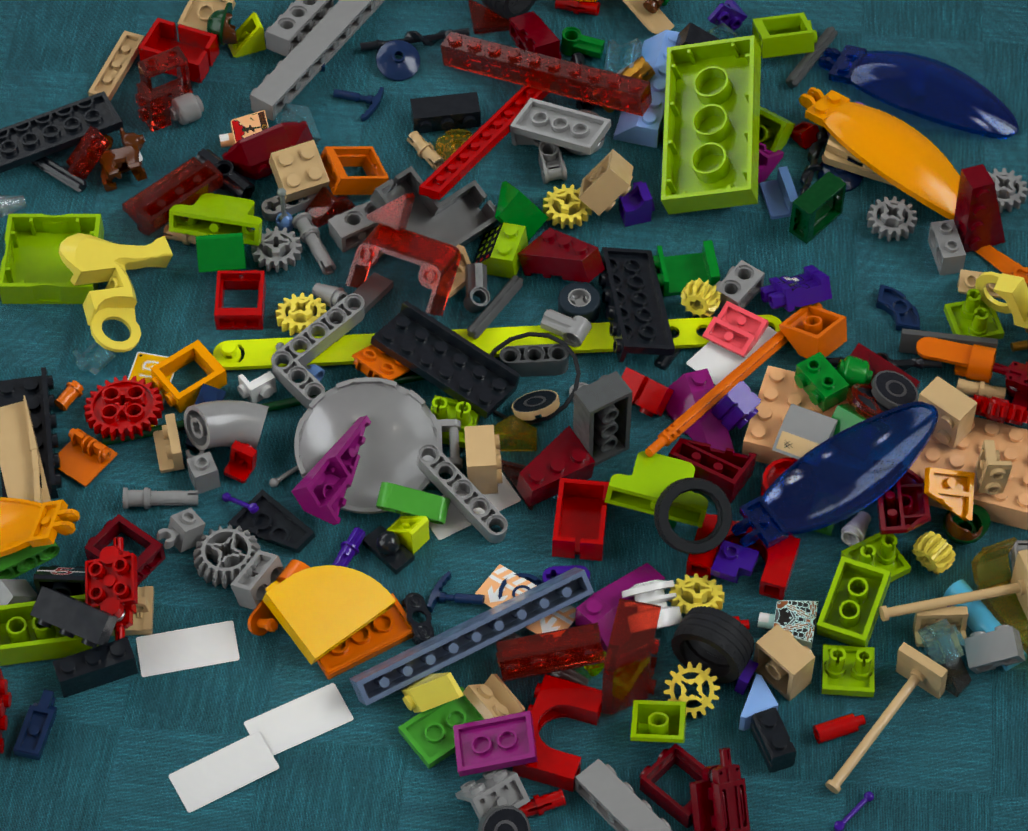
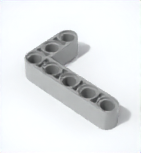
[271,293,365,409]

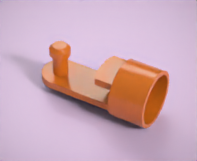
[916,337,997,384]
[247,559,311,636]

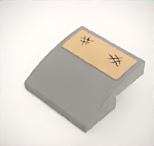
[772,404,838,467]

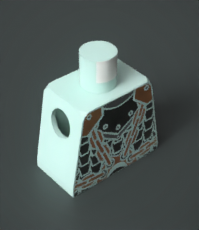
[757,600,819,649]

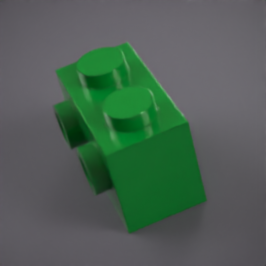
[794,352,849,412]

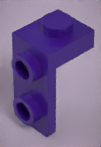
[708,0,748,32]

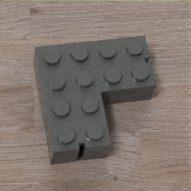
[370,166,499,273]

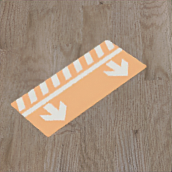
[475,564,576,644]

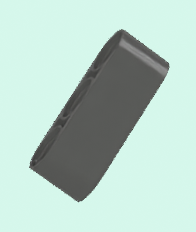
[500,344,569,377]

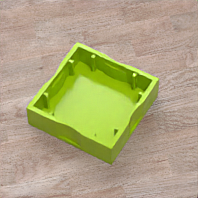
[0,214,104,304]

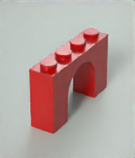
[686,513,800,600]
[513,674,605,792]

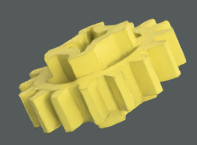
[543,184,592,229]
[275,293,327,336]
[669,573,725,616]
[664,662,720,719]

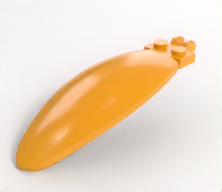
[798,87,960,220]
[0,497,80,558]

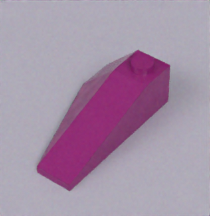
[665,368,735,453]
[575,563,665,656]

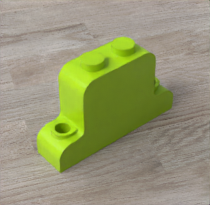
[169,193,262,246]
[604,451,708,528]

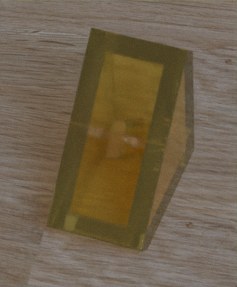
[494,415,537,451]

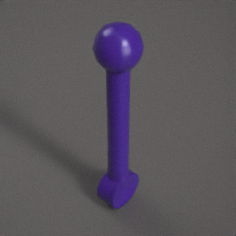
[222,493,259,514]
[834,791,874,831]

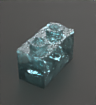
[917,619,966,665]

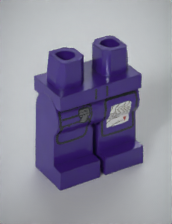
[760,265,832,312]

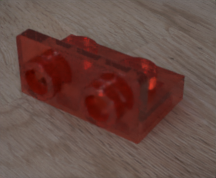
[66,126,110,179]

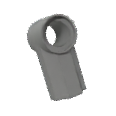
[540,309,592,347]

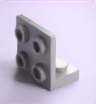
[455,769,530,821]

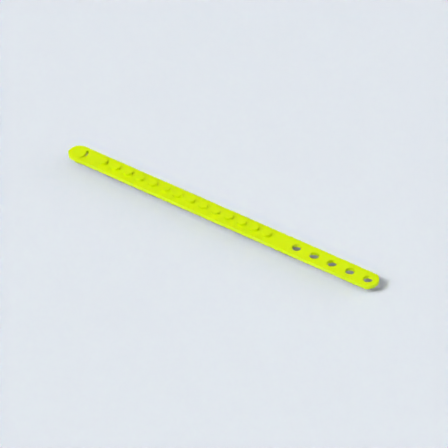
[213,314,782,370]

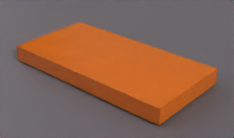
[316,593,413,680]

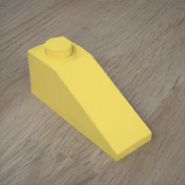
[401,672,464,713]

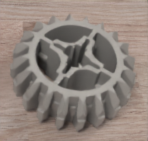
[193,524,261,589]

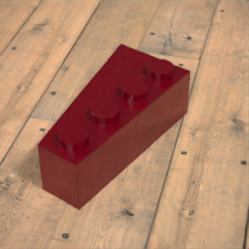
[954,164,1005,253]

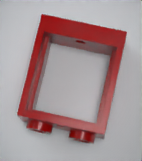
[214,270,266,330]

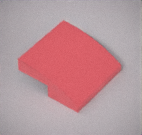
[702,301,769,358]

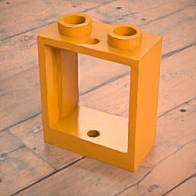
[150,340,227,413]

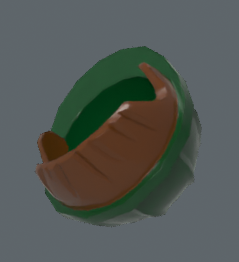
[207,2,238,46]
[943,504,991,545]

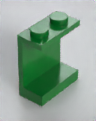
[653,240,720,297]

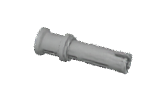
[292,212,336,275]
[123,487,199,509]

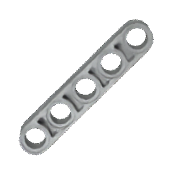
[417,444,508,544]

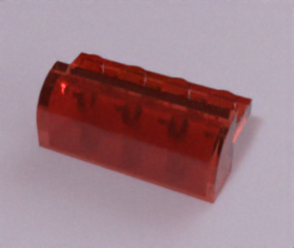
[122,157,223,236]
[496,623,606,682]

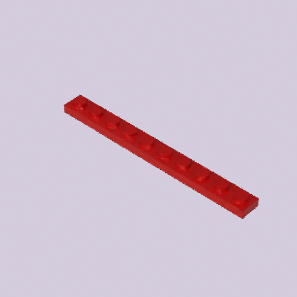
[419,79,551,200]

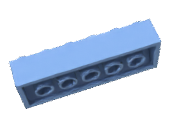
[613,30,680,148]

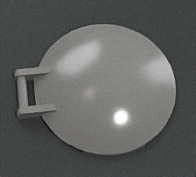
[294,377,463,514]

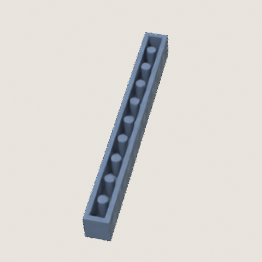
[349,567,594,706]

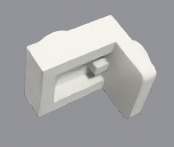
[237,371,277,403]

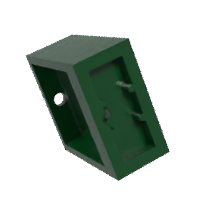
[789,171,847,244]

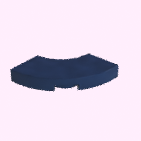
[876,284,920,331]

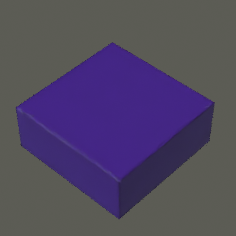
[734,659,759,695]

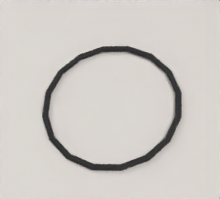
[490,332,581,425]

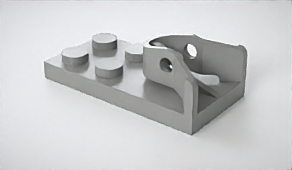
[510,98,611,155]

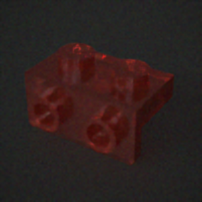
[135,81,172,132]

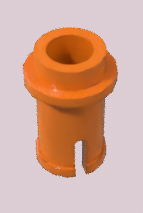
[54,380,84,411]

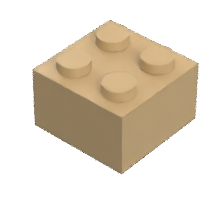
[269,140,330,203]
[579,149,633,216]
[914,376,977,449]
[464,425,503,494]
[753,624,815,702]

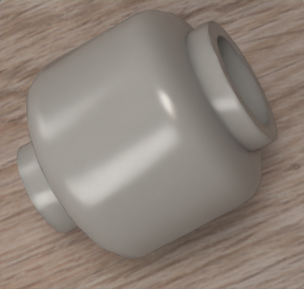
[169,92,204,125]

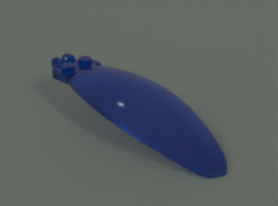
[818,45,1019,139]
[731,402,938,548]

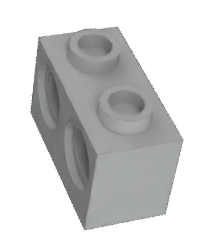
[928,219,966,276]
[716,260,765,309]
[230,550,284,610]

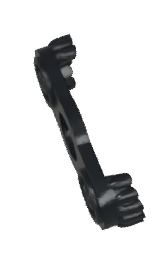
[401,592,434,645]

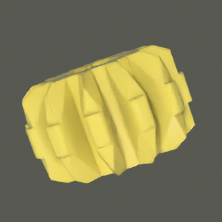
[680,278,721,318]
[912,531,956,574]

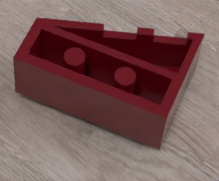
[509,11,562,78]
[668,438,757,504]

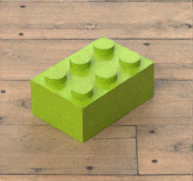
[817,556,891,647]

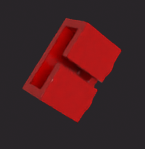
[622,367,674,417]

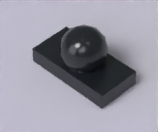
[362,525,415,574]

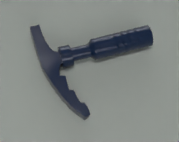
[333,87,384,122]
[427,571,485,613]

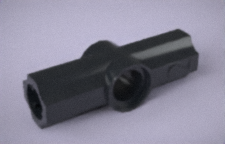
[194,148,255,199]

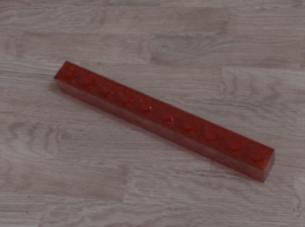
[440,31,652,116]

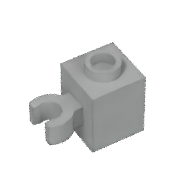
[186,449,221,494]
[156,507,206,552]

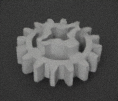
[988,168,1028,213]
[866,196,918,242]
[251,226,302,272]

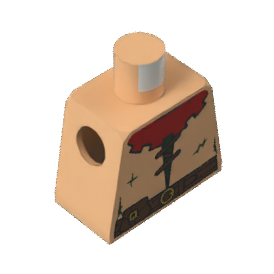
[219,110,269,148]

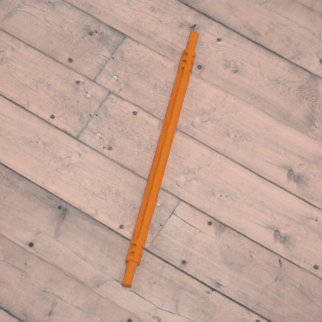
[645,302,823,457]

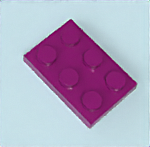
[453,710,538,777]

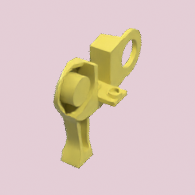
[58,233,173,353]
[975,271,1028,329]

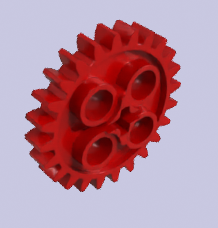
[84,375,164,441]
[968,394,1028,426]

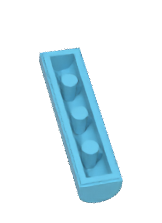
[944,579,1028,671]

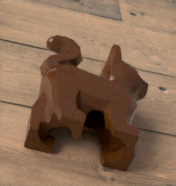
[95,127,147,192]

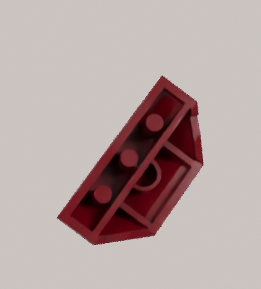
[222,121,313,180]
[874,460,931,535]

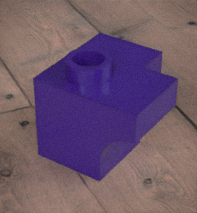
[618,181,655,227]
[710,540,759,583]

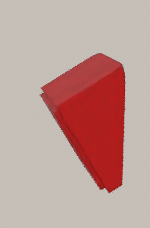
[790,121,819,149]

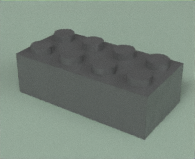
[573,371,633,466]

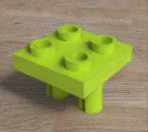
[944,289,1005,339]
[430,395,480,448]
[840,532,911,583]
[821,644,875,697]

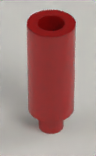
[812,713,866,744]

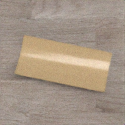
[622,0,674,34]

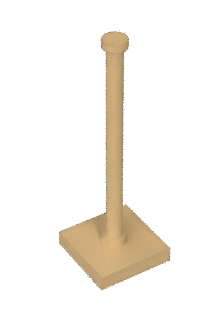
[879,549,1028,622]
[825,642,948,794]

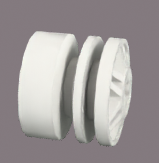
[621,579,682,634]

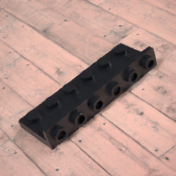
[0,91,124,173]
[598,247,675,362]
[370,301,520,419]
[0,367,62,499]

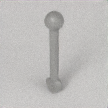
[269,466,299,488]

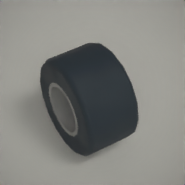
[558,282,601,323]

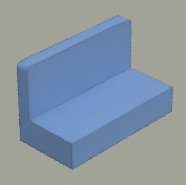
[760,166,798,219]

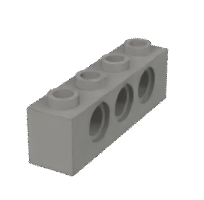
[265,0,334,56]
[328,200,392,253]

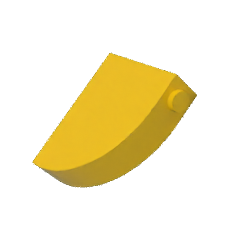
[262,565,396,665]

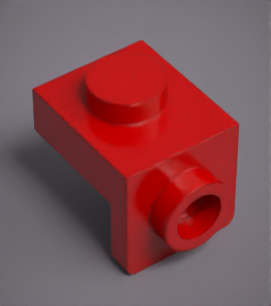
[224,440,257,483]

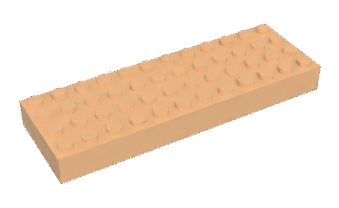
[742,365,1028,530]

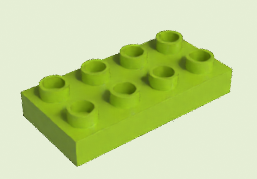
[661,35,761,215]

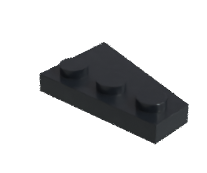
[227,489,316,554]

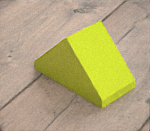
[228,12,266,58]
[386,516,430,554]

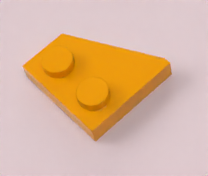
[924,467,975,521]

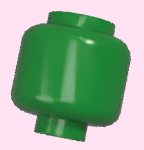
[836,355,873,390]

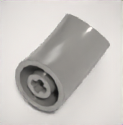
[183,400,269,451]

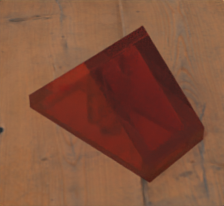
[305,186,355,228]
[366,193,415,230]

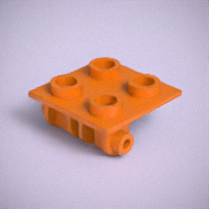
[352,345,410,381]
[56,428,118,487]

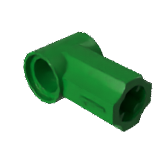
[560,27,605,59]

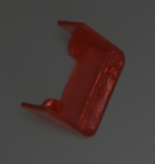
[345,223,461,316]
[601,598,661,715]

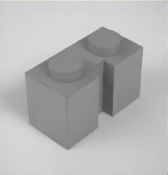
[963,625,1026,674]

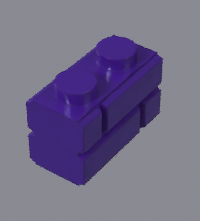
[711,381,761,431]

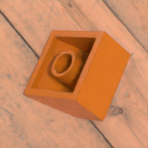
[779,304,847,358]

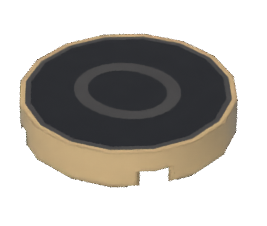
[511,390,560,421]

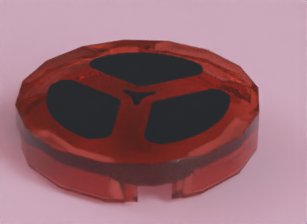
[847,383,894,422]

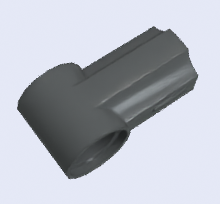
[463,263,490,313]

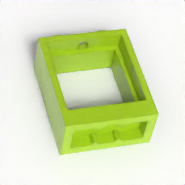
[752,12,818,58]

